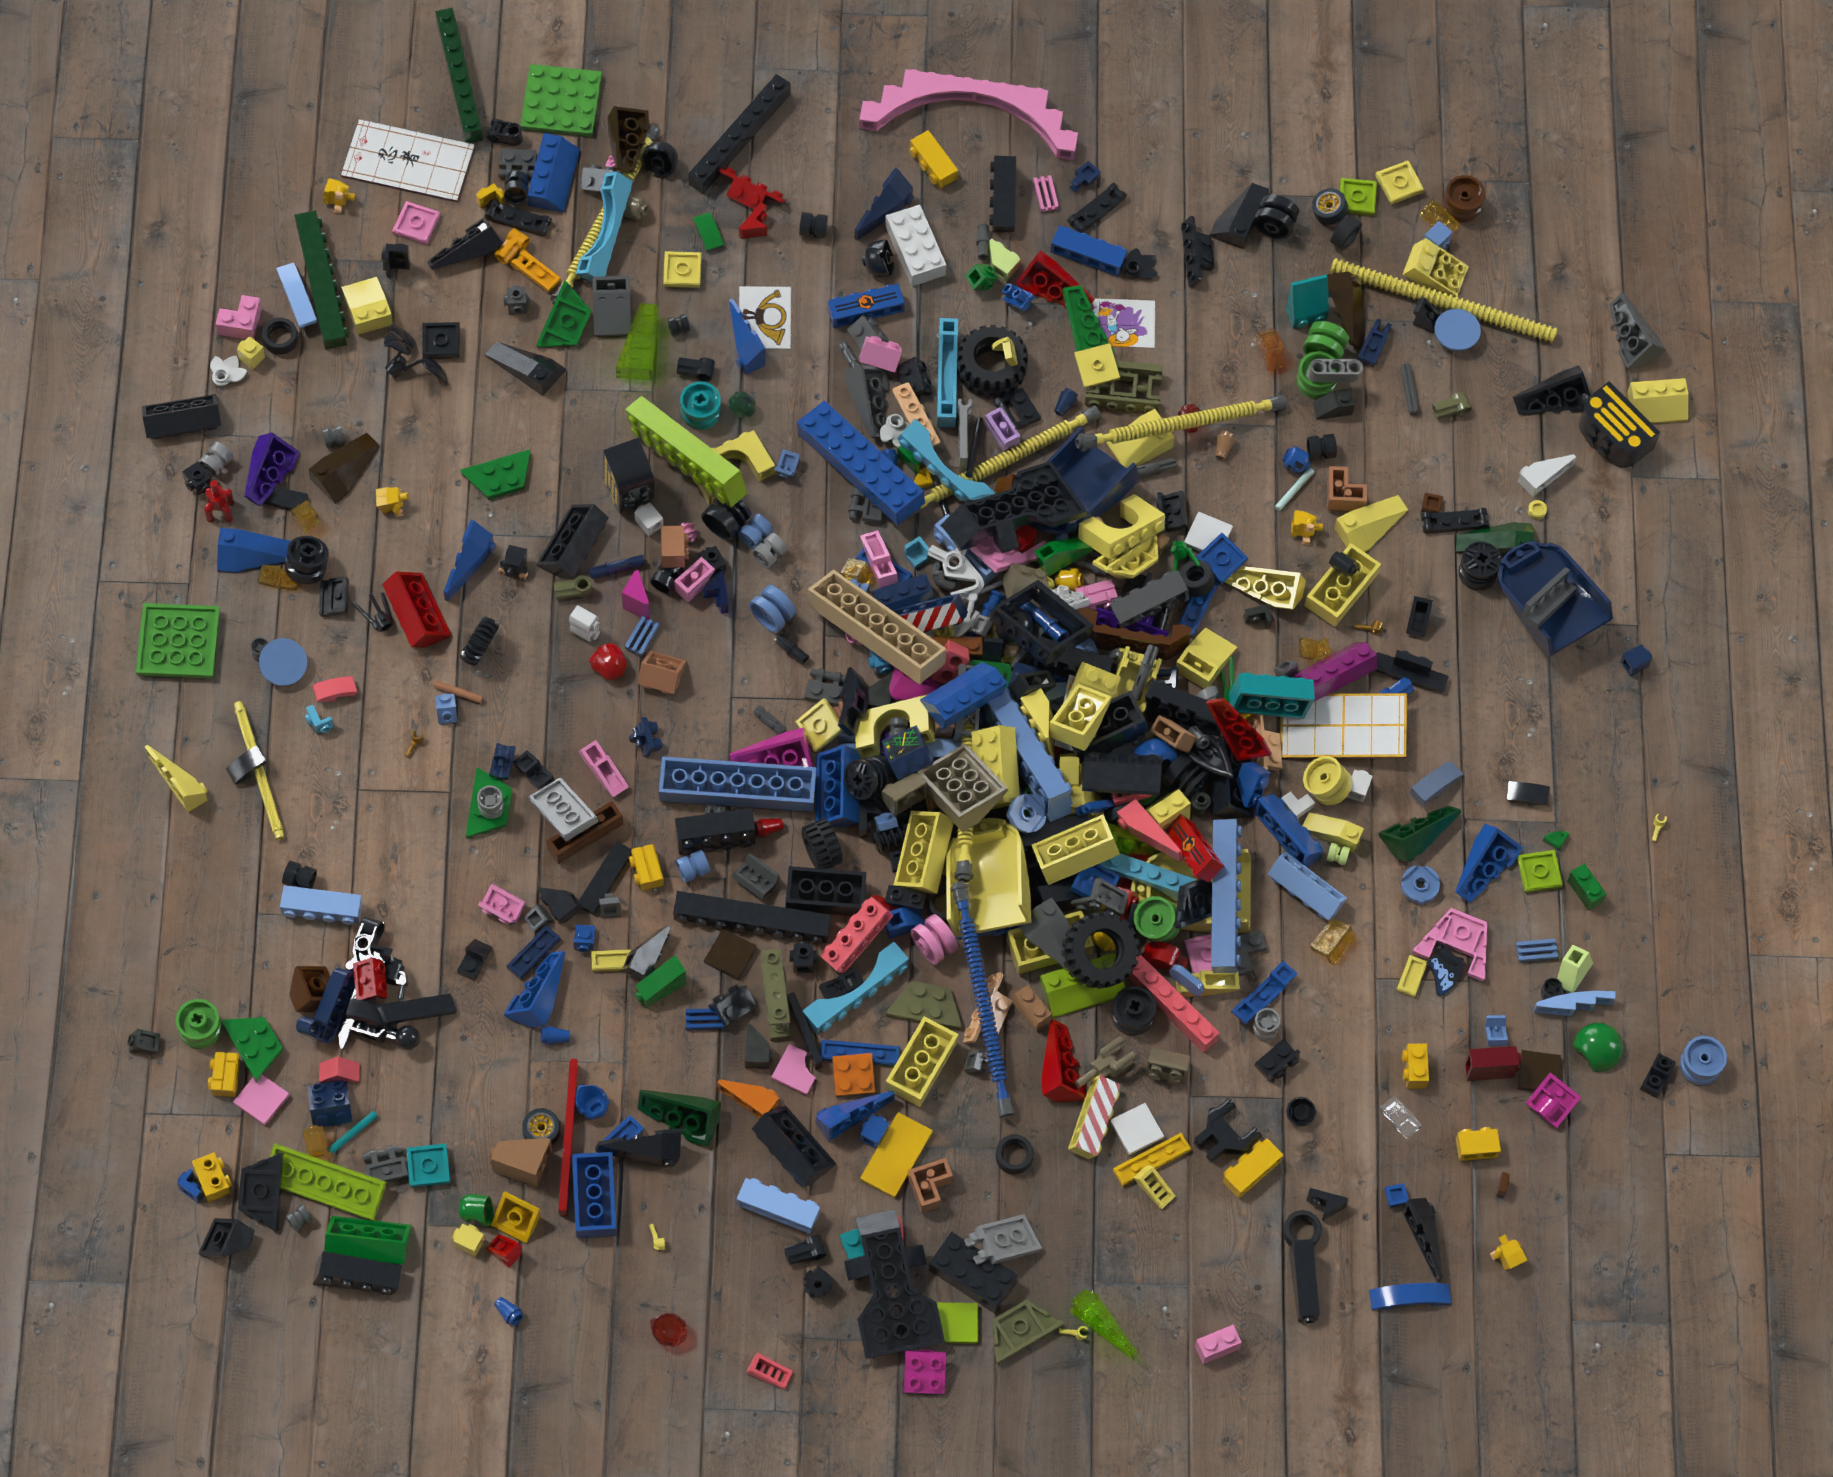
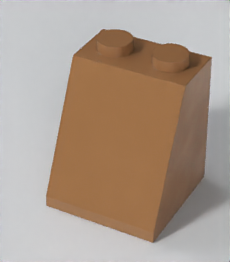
[489,1138,552,1188]

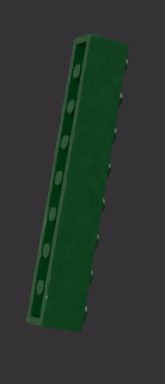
[435,8,483,143]
[294,210,349,350]

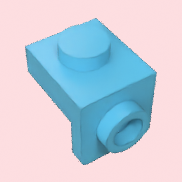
[305,705,334,734]

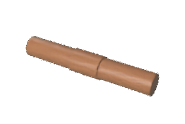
[434,681,483,704]

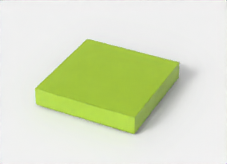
[1339,178,1377,216]
[1516,850,1563,893]
[937,1302,978,1344]

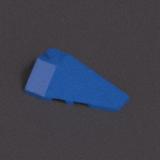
[729,298,765,375]
[444,520,496,601]
[217,528,291,573]
[1455,824,1523,903]
[503,951,565,1028]
[815,1091,895,1142]

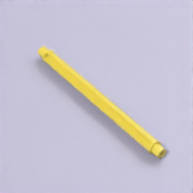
[234,701,284,840]

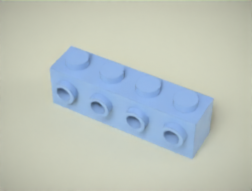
[934,514,999,585]
[1268,852,1347,920]
[280,886,363,925]
[736,1178,820,1234]

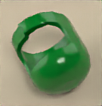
[458,1194,494,1226]

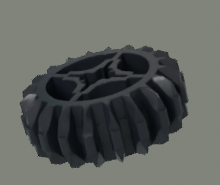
[460,616,499,666]

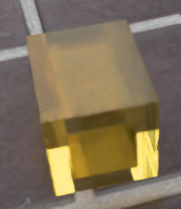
[291,500,320,534]
[303,1125,328,1157]

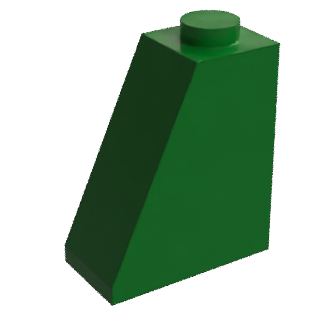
[634,955,686,1008]

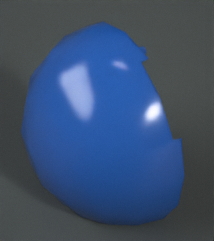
[1133,738,1179,767]

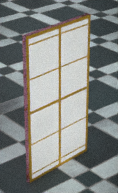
[1280,693,1408,759]

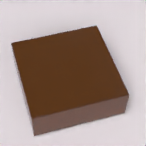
[1421,493,1443,513]
[1496,1172,1510,1198]

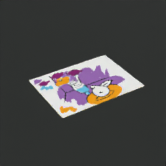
[1091,298,1155,348]

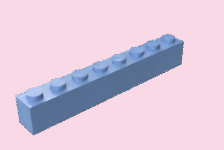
[1211,819,1242,973]

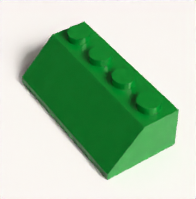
[324,1216,412,1265]

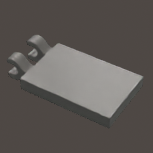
[957,399,972,475]
[964,1214,1042,1264]

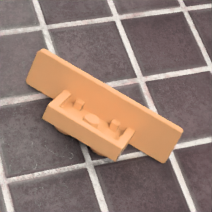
[892,382,940,447]
[1249,714,1283,771]
[963,972,1012,1044]

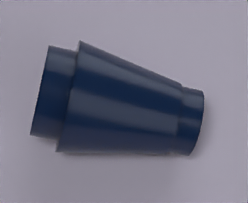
[1054,388,1078,417]

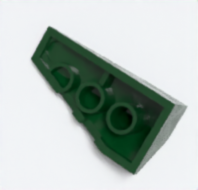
[1456,522,1534,557]
[1378,806,1462,861]
[638,1090,721,1146]

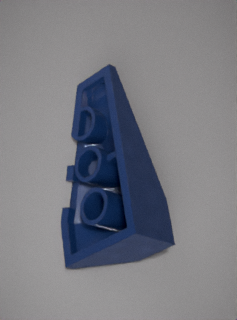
[854,168,914,240]

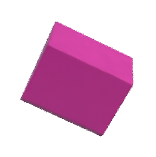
[622,570,650,620]

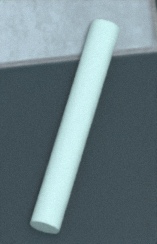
[1275,468,1314,512]

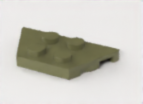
[886,981,962,1030]
[992,1299,1064,1365]

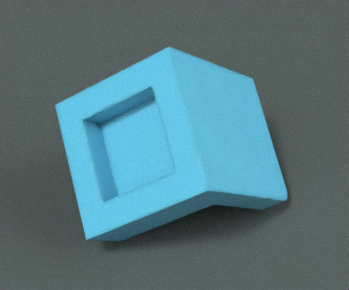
[904,536,930,569]

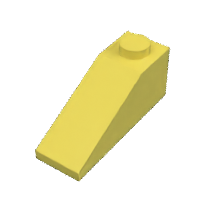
[1302,812,1364,853]

